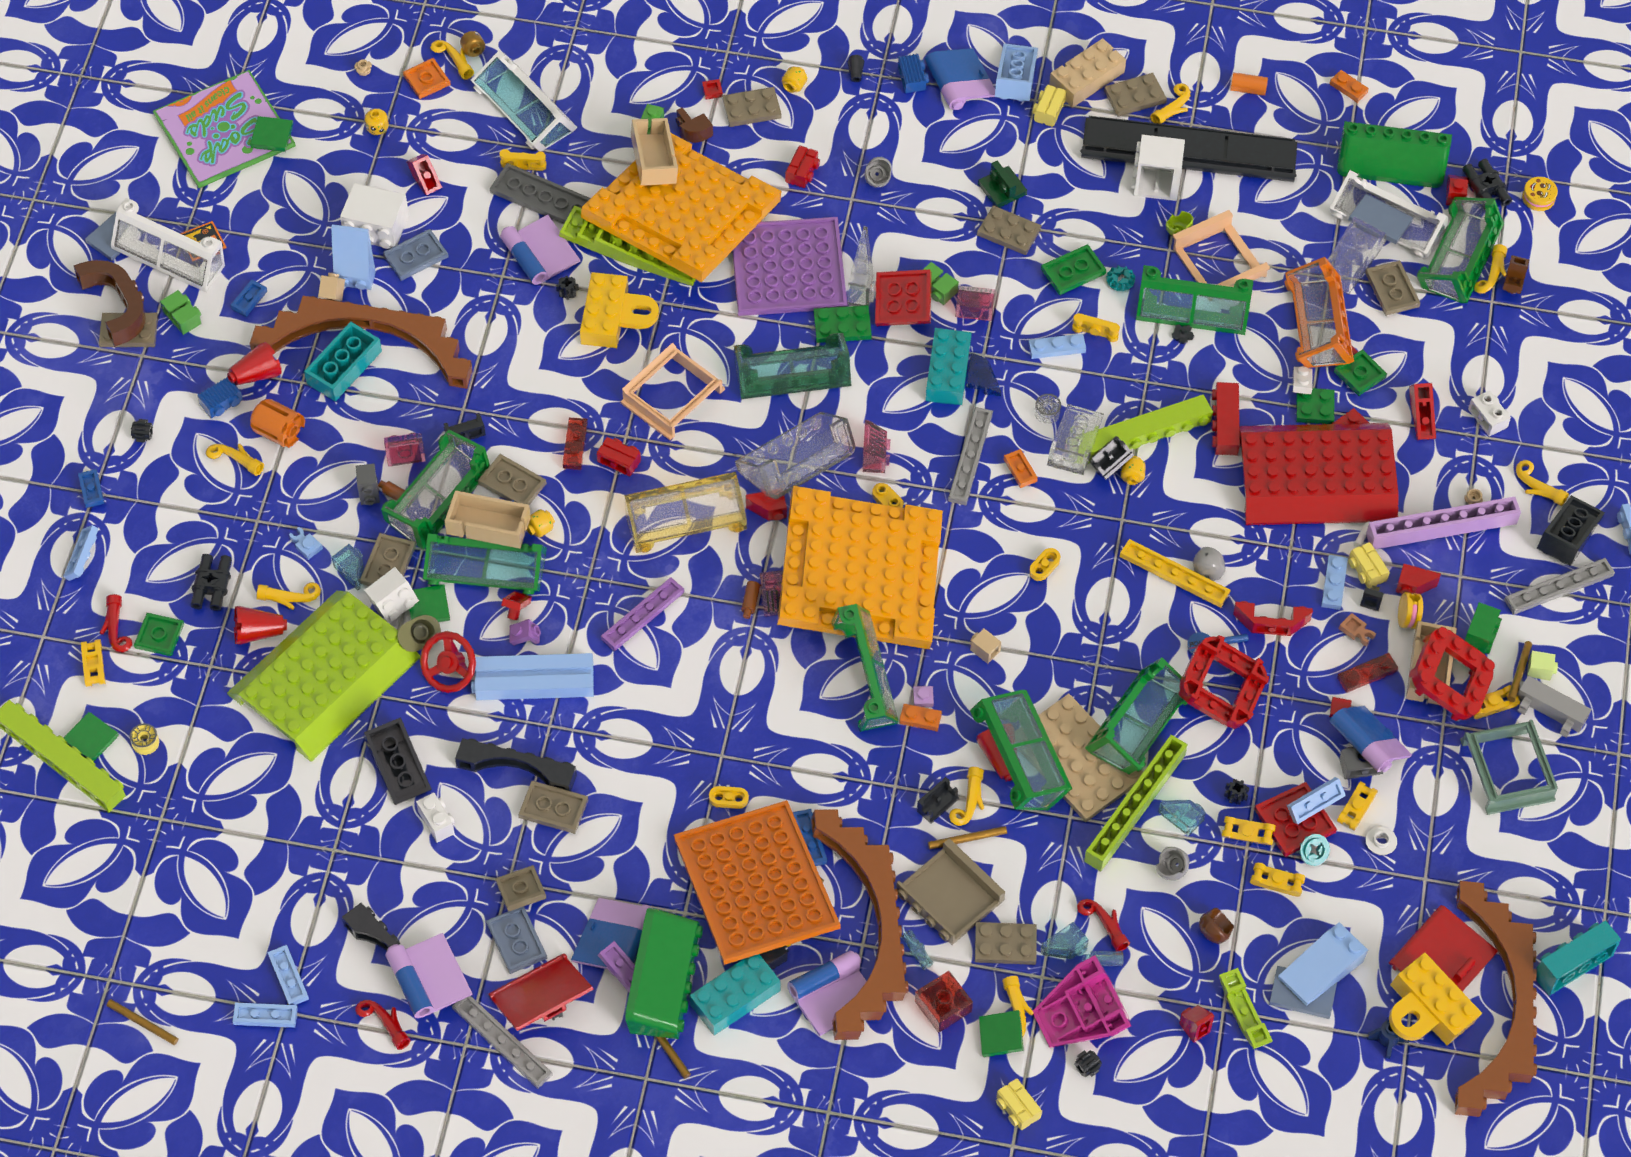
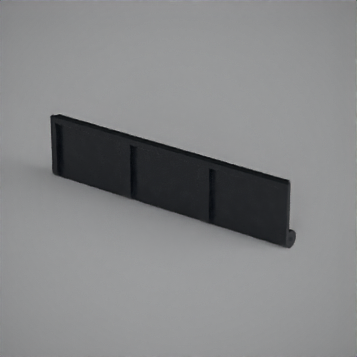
[1080,116,1298,182]

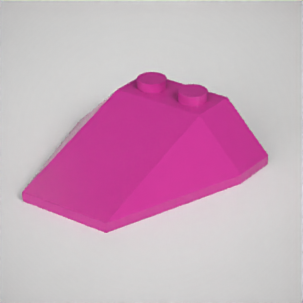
[1033,955,1131,1048]

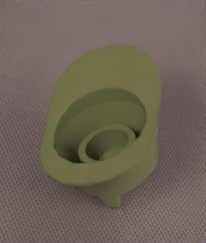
[397,615,441,652]

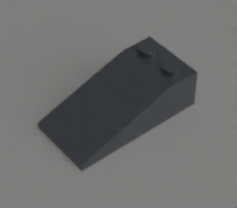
[1537,495,1605,566]
[363,717,432,805]

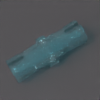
[901,930,934,970]

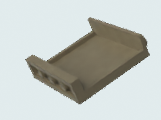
[896,838,1005,945]

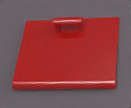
[1389,905,1498,992]
[488,953,593,1031]

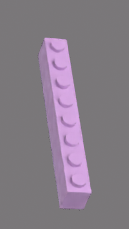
[1366,497,1521,549]

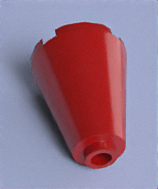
[227,342,282,385]
[234,606,287,645]
[976,724,1018,781]

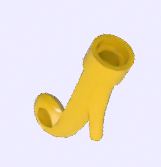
[430,40,474,80]
[1150,83,1191,124]
[1474,244,1507,294]
[206,444,264,476]
[1516,460,1569,506]
[257,582,321,610]
[949,767,984,826]
[1002,976,1034,1036]

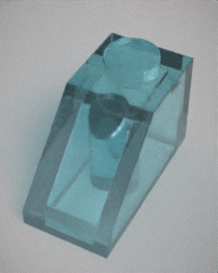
[332,544,363,591]
[1158,800,1206,837]
[1040,922,1089,959]

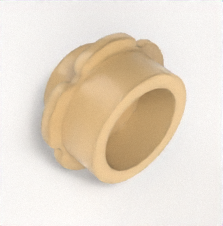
[354,59,372,76]
[1464,489,1483,504]

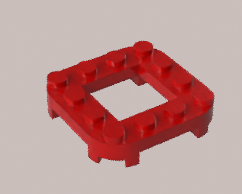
[1409,627,1495,721]
[1179,635,1269,729]

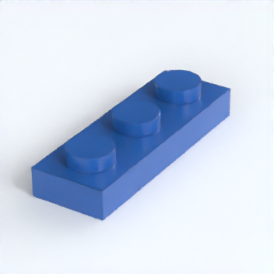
[793,809,827,866]

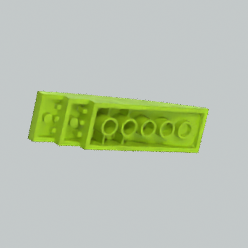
[559,205,696,286]

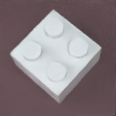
[364,567,419,623]

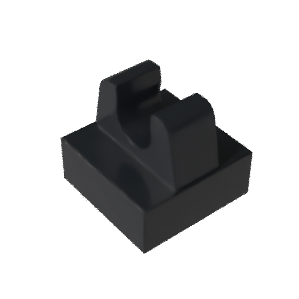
[1360,585,1384,611]

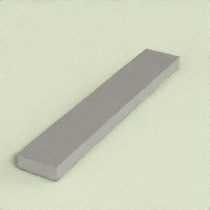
[948,407,993,506]
[1504,558,1615,615]
[452,996,553,1089]

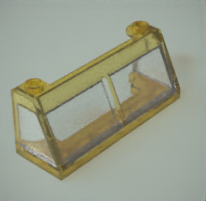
[624,472,747,553]

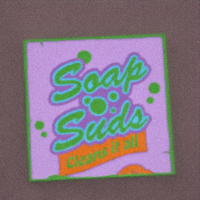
[153,70,296,189]

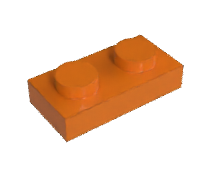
[1330,70,1369,103]
[1004,449,1038,488]
[899,704,942,732]

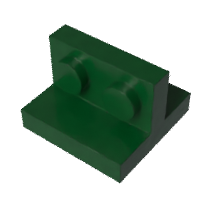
[978,160,1027,208]

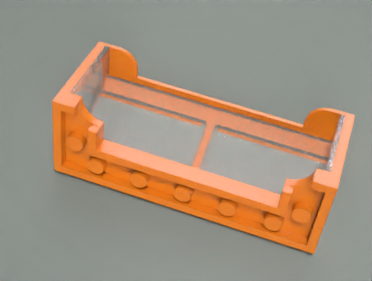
[1285,257,1354,368]

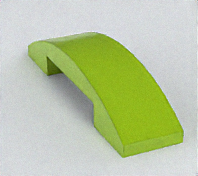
[1219,968,1273,1049]

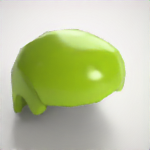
[1166,211,1193,236]

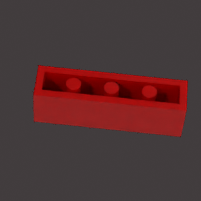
[1211,382,1240,456]

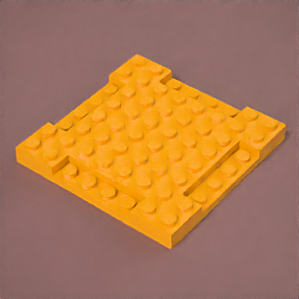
[581,133,782,282]
[777,486,943,649]

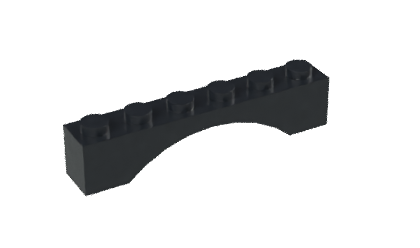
[455,738,577,791]
[342,903,406,951]

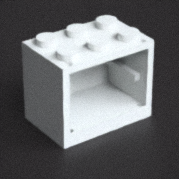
[1131,135,1185,201]
[340,183,409,249]

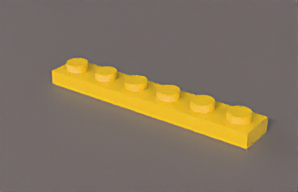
[1120,539,1231,608]

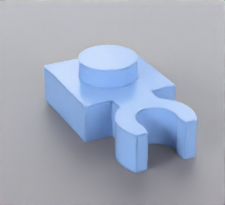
[289,527,323,560]

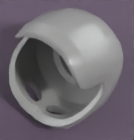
[865,157,892,187]
[1193,547,1225,581]
[1156,847,1190,881]

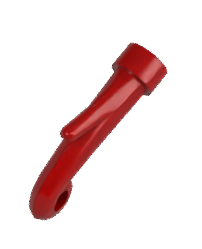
[100,594,132,652]
[1077,899,1130,952]
[355,1000,411,1050]

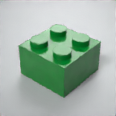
[1465,602,1502,654]

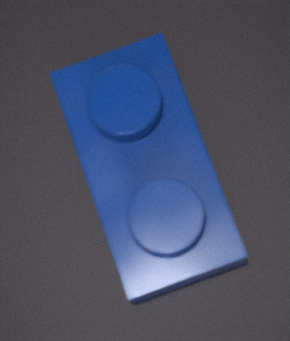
[231,280,267,317]
[78,469,105,508]

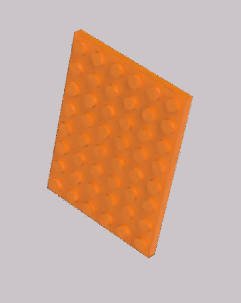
[674,800,841,965]

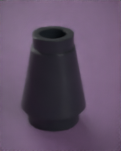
[847,55,865,82]

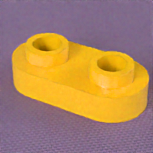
[872,483,904,508]
[1029,548,1061,581]
[709,786,749,809]

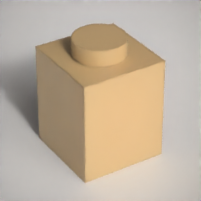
[318,273,345,301]
[970,629,1001,664]

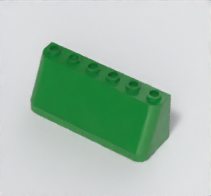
[1337,121,1452,188]
[625,908,703,1039]

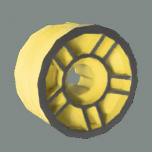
[129,723,160,755]

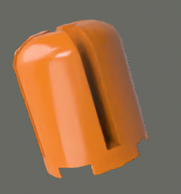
[250,399,305,448]

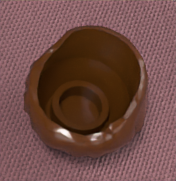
[1199,908,1234,944]

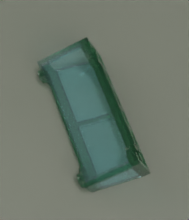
[734,333,851,399]

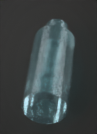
[1082,951,1124,966]

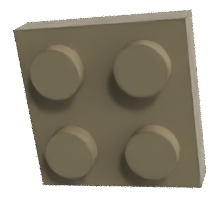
[495,865,547,912]

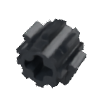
[556,276,579,300]
[131,419,153,443]
[1224,779,1249,805]
[1074,1050,1102,1077]

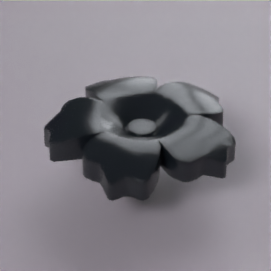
[1172,324,1194,344]

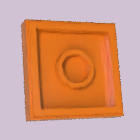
[403,58,451,99]

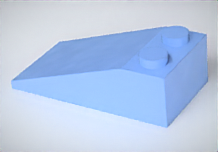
[995,44,1038,101]
[331,224,376,290]
[1278,922,1368,1006]

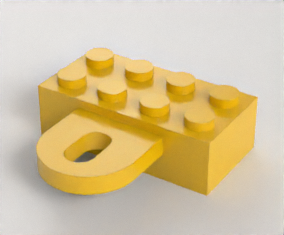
[580,272,659,348]
[1389,953,1482,1045]

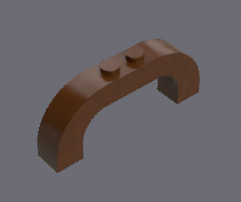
[73,260,146,347]

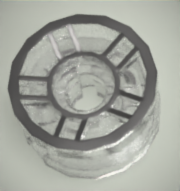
[1035,394,1061,424]

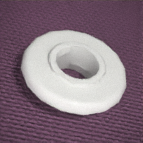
[1366,827,1397,855]

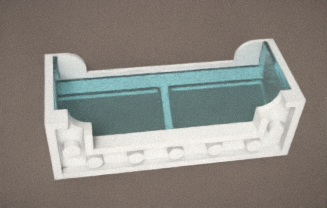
[471,50,577,152]

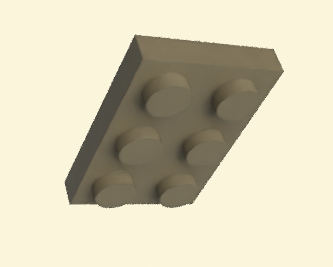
[1104,73,1167,117]
[722,87,782,127]
[977,206,1042,255]
[1365,260,1420,316]
[99,313,158,347]
[478,454,547,505]
[360,533,416,586]
[518,781,588,834]
[975,922,1037,965]

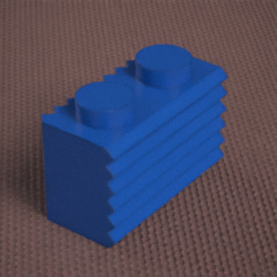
[898,54,929,93]
[197,377,243,419]

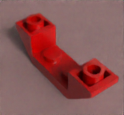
[1233,601,1313,636]

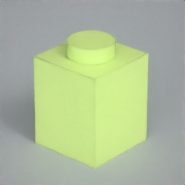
[1527,651,1558,681]

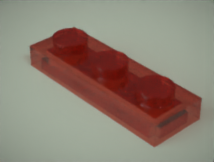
[562,417,588,470]
[1337,653,1398,693]

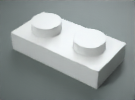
[1293,366,1312,394]

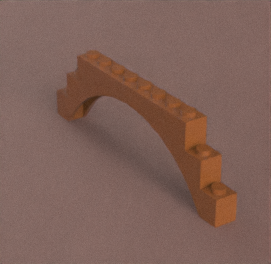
[250,296,472,389]
[811,809,909,1040]
[1455,881,1537,1117]

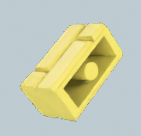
[1032,85,1067,127]
[1348,542,1390,589]
[996,1078,1042,1130]

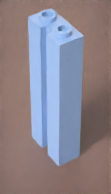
[471,653,594,700]

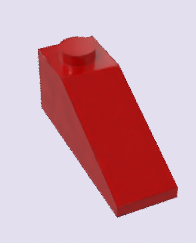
[1409,383,1436,440]

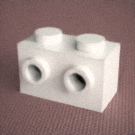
[1468,390,1511,436]
[416,793,455,843]

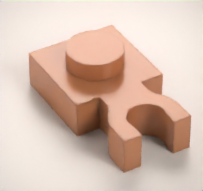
[1339,613,1376,647]

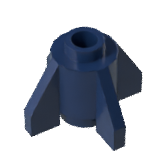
[1367,1017,1410,1059]

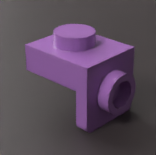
[509,619,541,645]

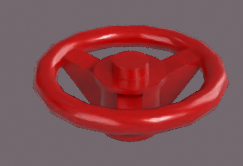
[420,631,476,693]

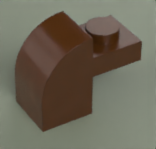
[675,107,713,143]
[1503,255,1529,294]

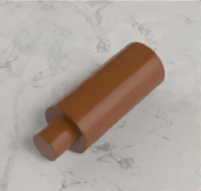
[378,480,414,507]
[741,581,760,619]

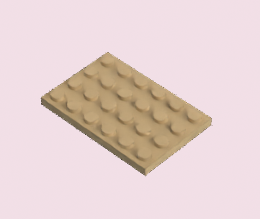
[1015,694,1143,822]

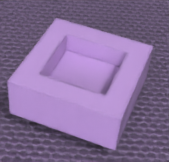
[913,686,934,707]

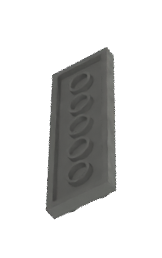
[490,163,591,224]

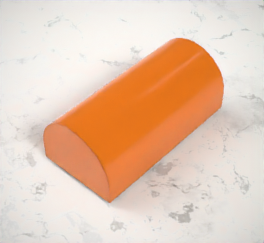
[1230,72,1268,96]

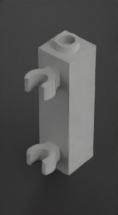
[1517,676,1592,738]

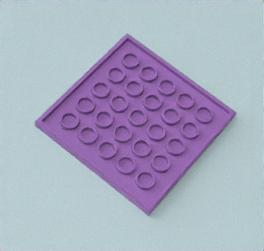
[732,217,848,316]

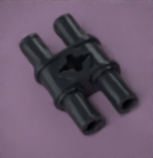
[1462,159,1512,206]
[190,554,232,611]

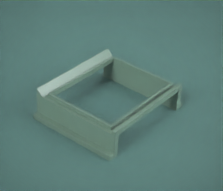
[1460,720,1558,815]

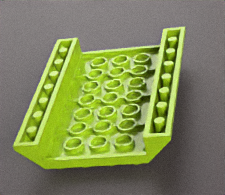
[227,591,420,762]

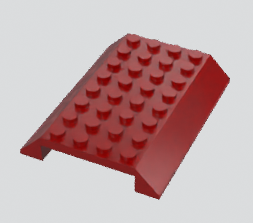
[1240,423,1398,525]

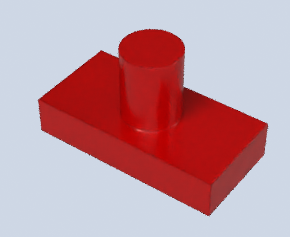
[501,591,532,620]

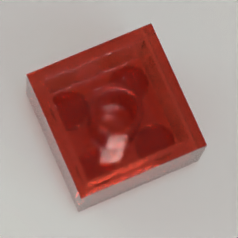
[915,971,973,1033]

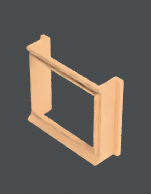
[1173,210,1270,301]
[621,343,725,440]

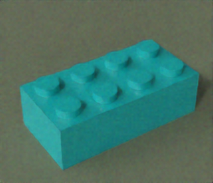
[304,322,382,402]
[925,328,972,405]
[1536,920,1621,996]
[690,954,781,1036]

